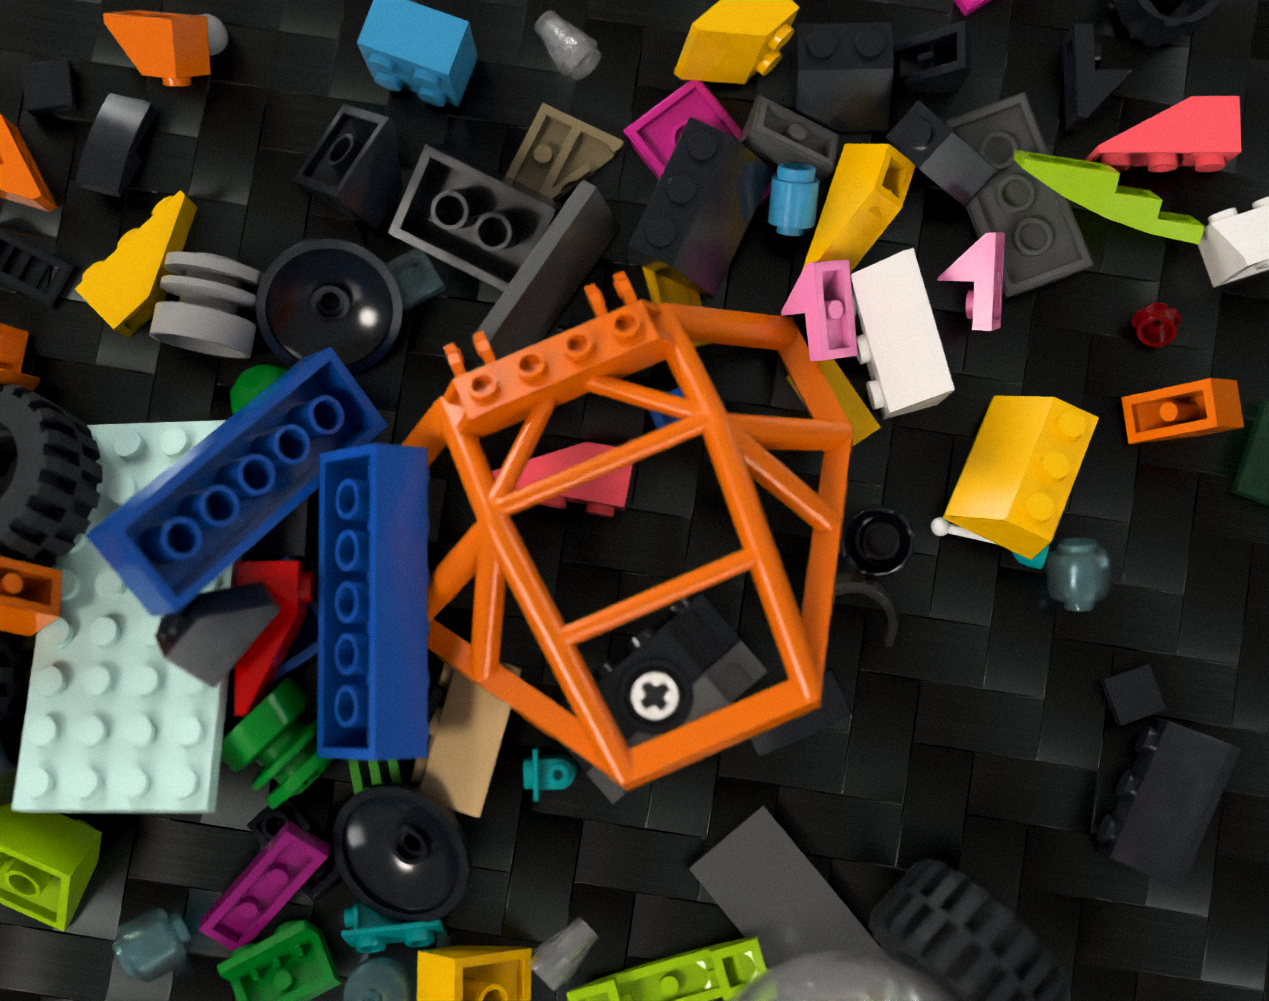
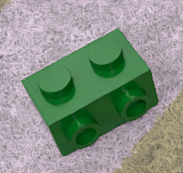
[217,920,342,1001]

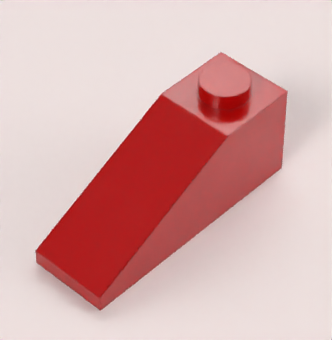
[235,561,316,715]

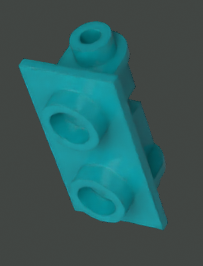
[523,744,577,801]
[341,901,448,953]

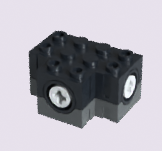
[558,594,768,804]

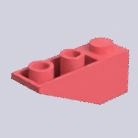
[1085,96,1242,172]
[492,442,634,517]

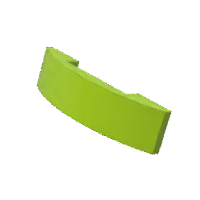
[566,936,772,1001]

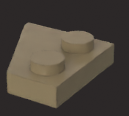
[506,103,624,201]

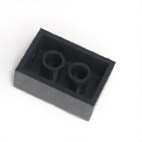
[388,144,564,291]

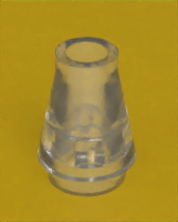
[534,10,601,80]
[526,916,599,992]

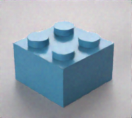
[357,0,478,107]

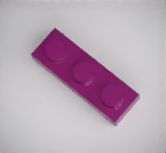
[198,820,330,951]

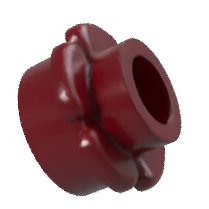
[1132,302,1181,347]

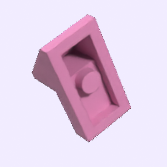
[937,232,1005,331]
[781,259,858,361]

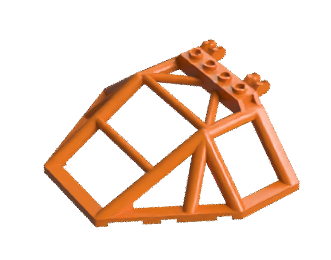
[401,271,853,791]

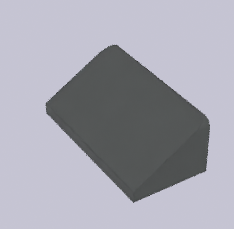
[739,95,839,185]

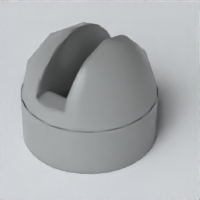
[199,14,228,56]

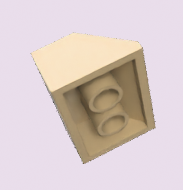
[410,661,521,818]

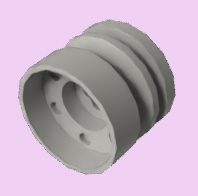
[149,251,263,359]

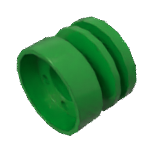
[221,676,334,810]

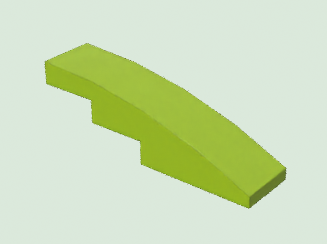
[1013,150,1204,245]

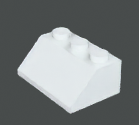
[1198,196,1269,288]
[850,248,955,419]

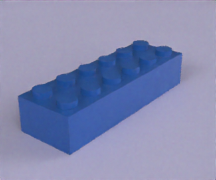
[86,347,388,616]
[317,443,430,760]

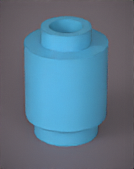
[768,163,820,236]

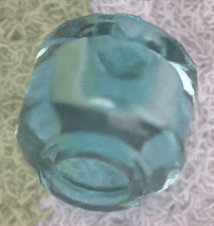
[1046,538,1111,611]
[112,907,192,983]
[343,956,412,1001]

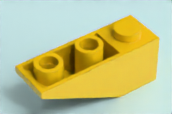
[801,143,916,273]
[75,190,198,338]

